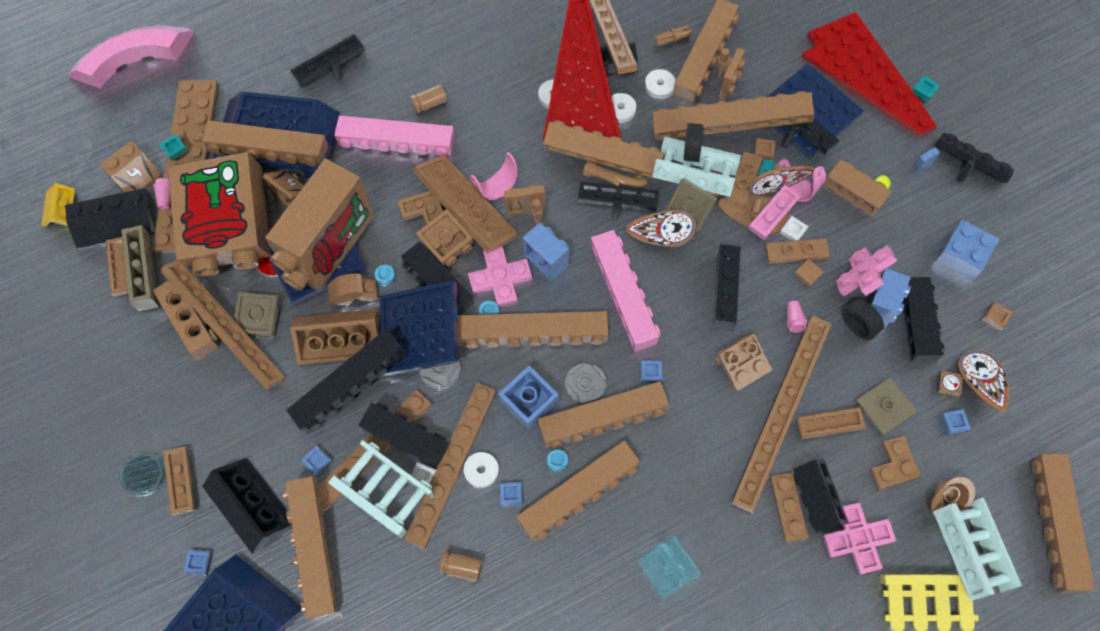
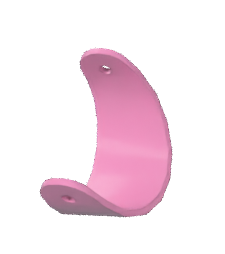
[470,152,518,200]
[779,159,826,202]

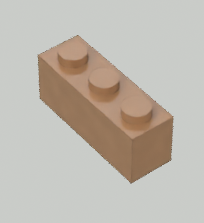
[823,159,892,217]

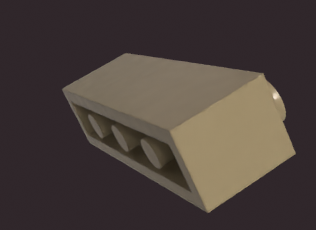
[122,225,159,311]

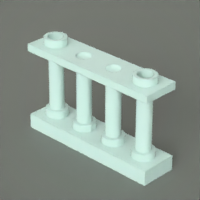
[652,137,741,197]
[328,440,434,539]
[933,498,1022,601]

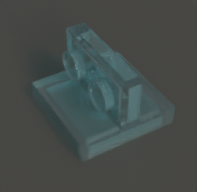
[638,536,701,600]

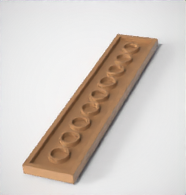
[152,80,219,253]

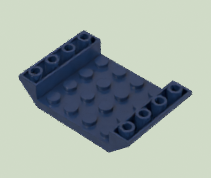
[212,91,341,179]
[164,555,302,631]

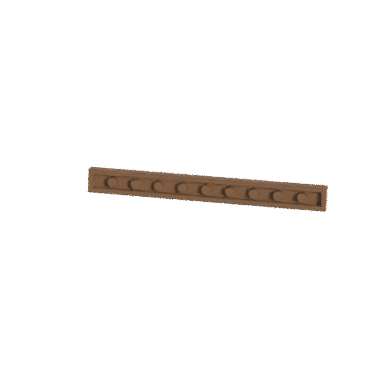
[731,316,832,513]

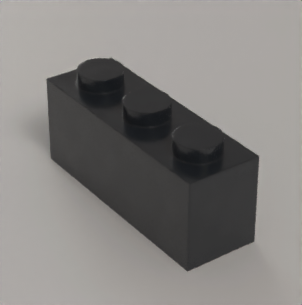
[793,459,849,533]

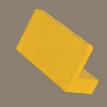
[41,183,75,227]

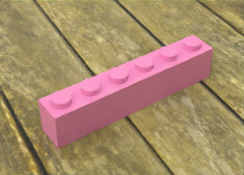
[334,116,455,157]
[591,230,661,352]

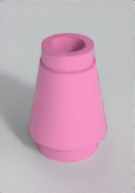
[153,178,171,209]
[787,301,808,333]

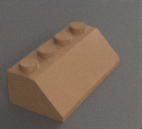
[290,309,380,365]

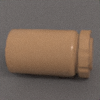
[410,84,447,114]
[439,550,483,582]

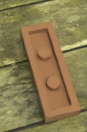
[163,446,196,516]
[770,473,808,543]

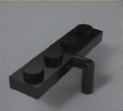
[290,34,365,87]
[780,92,840,155]
[935,132,1014,183]
[578,181,659,218]

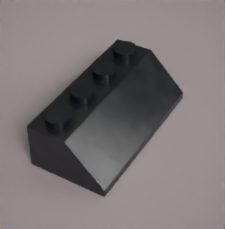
[65,188,156,250]
[202,458,292,554]

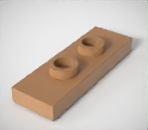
[726,152,763,208]
[106,237,129,297]
[765,238,830,264]
[796,407,866,440]

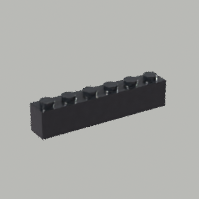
[286,328,407,433]

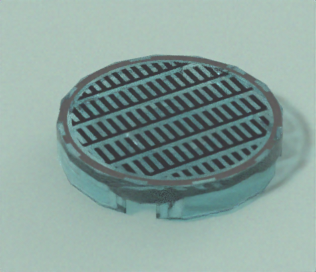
[119,453,165,497]

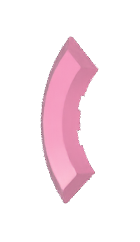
[67,25,194,88]

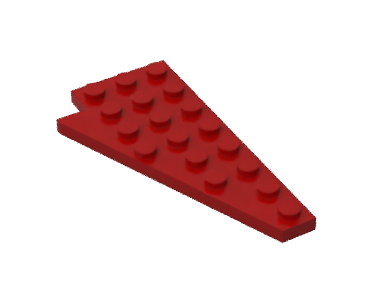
[543,0,621,157]
[801,12,937,137]

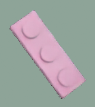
[748,185,801,240]

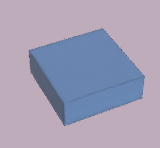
[914,147,940,171]
[640,360,663,383]
[941,409,971,435]
[301,445,333,477]
[499,482,523,506]
[183,550,212,575]

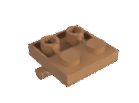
[716,48,746,102]
[504,185,546,225]
[714,333,772,391]

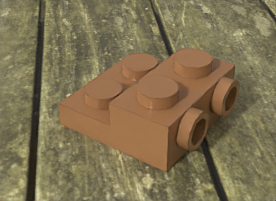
[416,209,474,267]

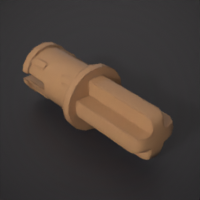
[654,25,691,46]

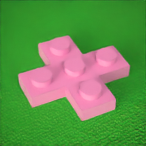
[836,245,897,296]
[468,246,532,307]
[822,502,896,575]

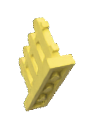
[879,574,979,631]

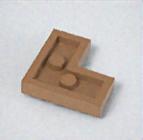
[398,191,443,225]
[870,436,921,491]

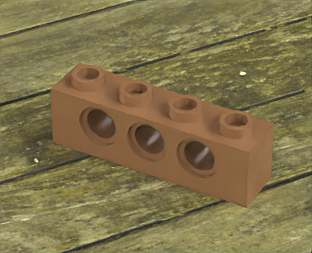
[152,281,219,361]

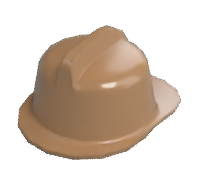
[931,476,975,521]

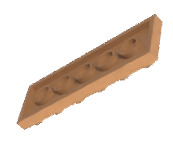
[413,155,519,253]

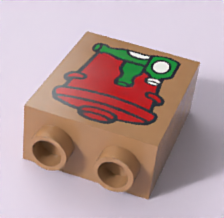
[168,152,272,277]
[265,158,374,292]

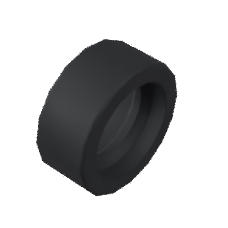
[683,123,703,162]
[843,300,884,341]

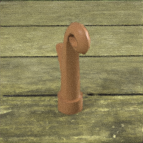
[583,160,648,187]

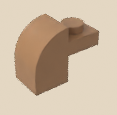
[327,274,377,306]

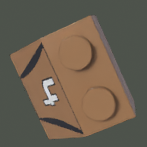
[99,141,163,192]
[263,170,304,207]

